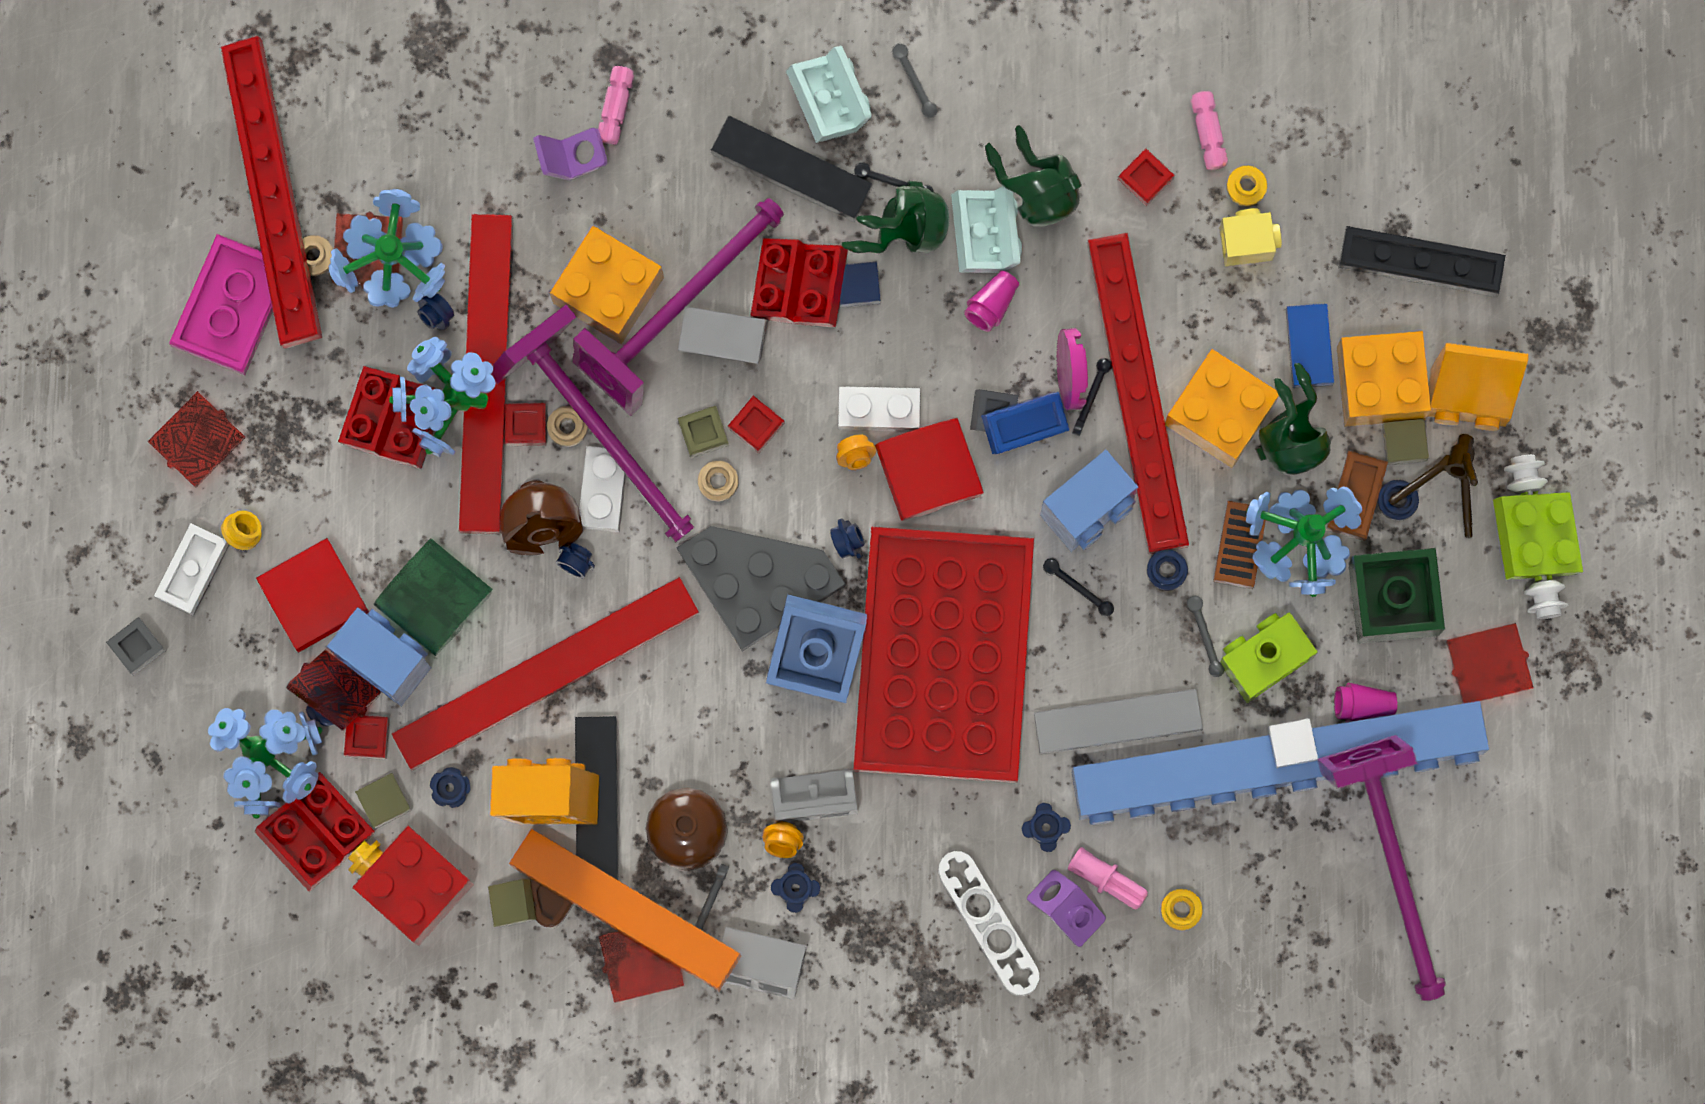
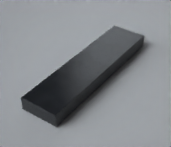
[711,115,872,222]
[1339,226,1506,297]
[575,716,618,880]

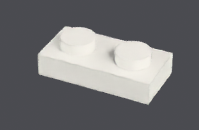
[838,387,920,431]
[579,446,625,532]
[154,523,229,615]

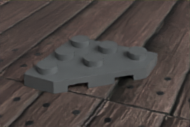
[676,526,845,652]

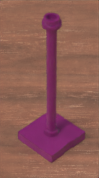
[572,198,784,416]
[491,305,694,543]
[1317,735,1446,1001]

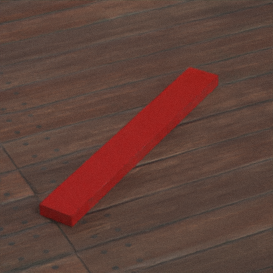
[221,36,323,349]
[459,214,513,534]
[1087,233,1189,555]
[392,577,699,771]

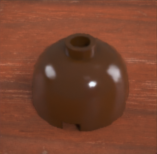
[500,480,583,555]
[645,787,728,871]

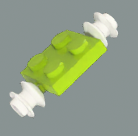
[1493,454,1583,619]

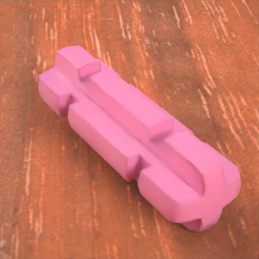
[598,66,634,145]
[1191,91,1228,170]

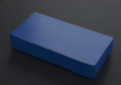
[1286,304,1334,388]
[981,392,1070,454]

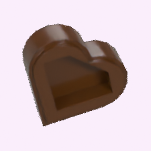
[531,880,574,928]

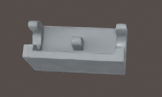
[678,306,768,364]
[771,768,858,823]
[722,927,806,999]

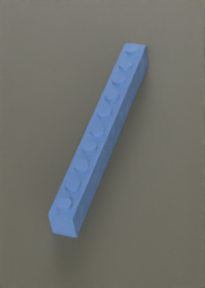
[1071,701,1489,825]

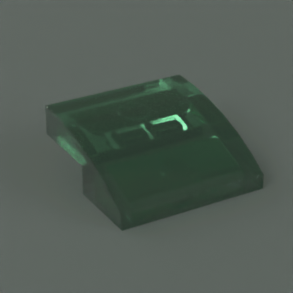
[374,538,493,656]

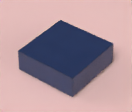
[840,262,881,308]

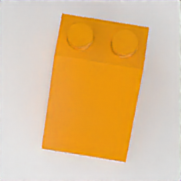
[1428,343,1529,431]

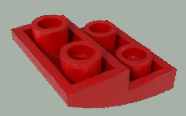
[750,238,848,328]
[338,366,442,469]
[875,418,984,521]
[256,538,369,653]
[255,772,375,892]

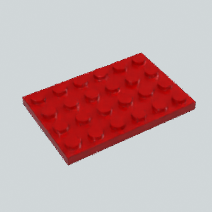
[853,527,1034,783]

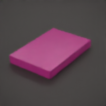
[169,234,273,376]

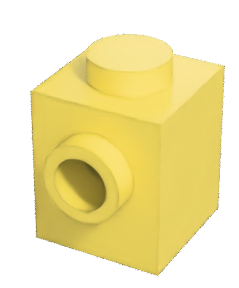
[1219,208,1282,266]

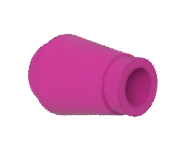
[964,271,1019,332]
[1334,683,1398,723]

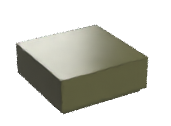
[677,405,729,458]
[1382,419,1429,465]
[355,773,412,829]
[488,879,536,927]

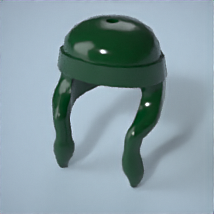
[985,125,1082,227]
[842,180,949,254]
[1255,363,1331,475]

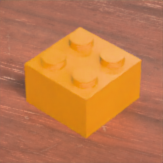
[550,226,664,345]
[1337,331,1431,427]
[1165,349,1279,468]
[490,758,599,825]

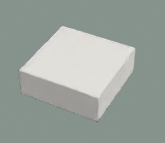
[1268,718,1318,768]

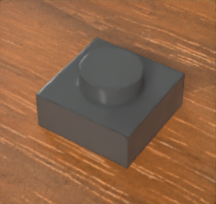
[970,389,1019,432]
[106,617,166,676]

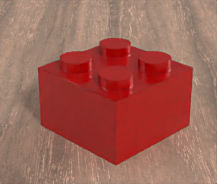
[352,826,474,946]

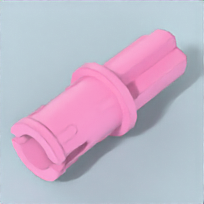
[1067,847,1148,909]

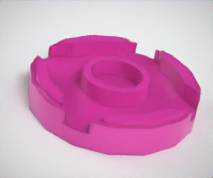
[1056,328,1088,410]

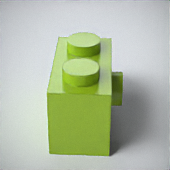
[1220,612,1318,703]

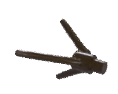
[1389,434,1478,538]

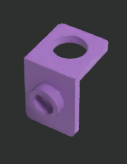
[533,128,607,180]
[1027,870,1106,947]

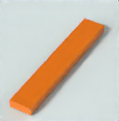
[509,829,741,991]

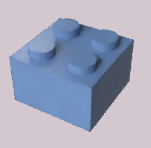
[1040,450,1138,552]
[766,594,867,703]
[327,607,431,707]

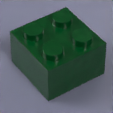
[1348,548,1445,644]

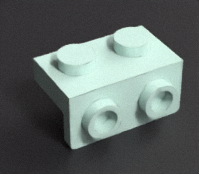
[786,46,872,143]
[951,186,1022,273]

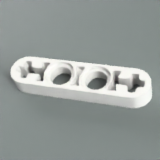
[938,851,1039,996]

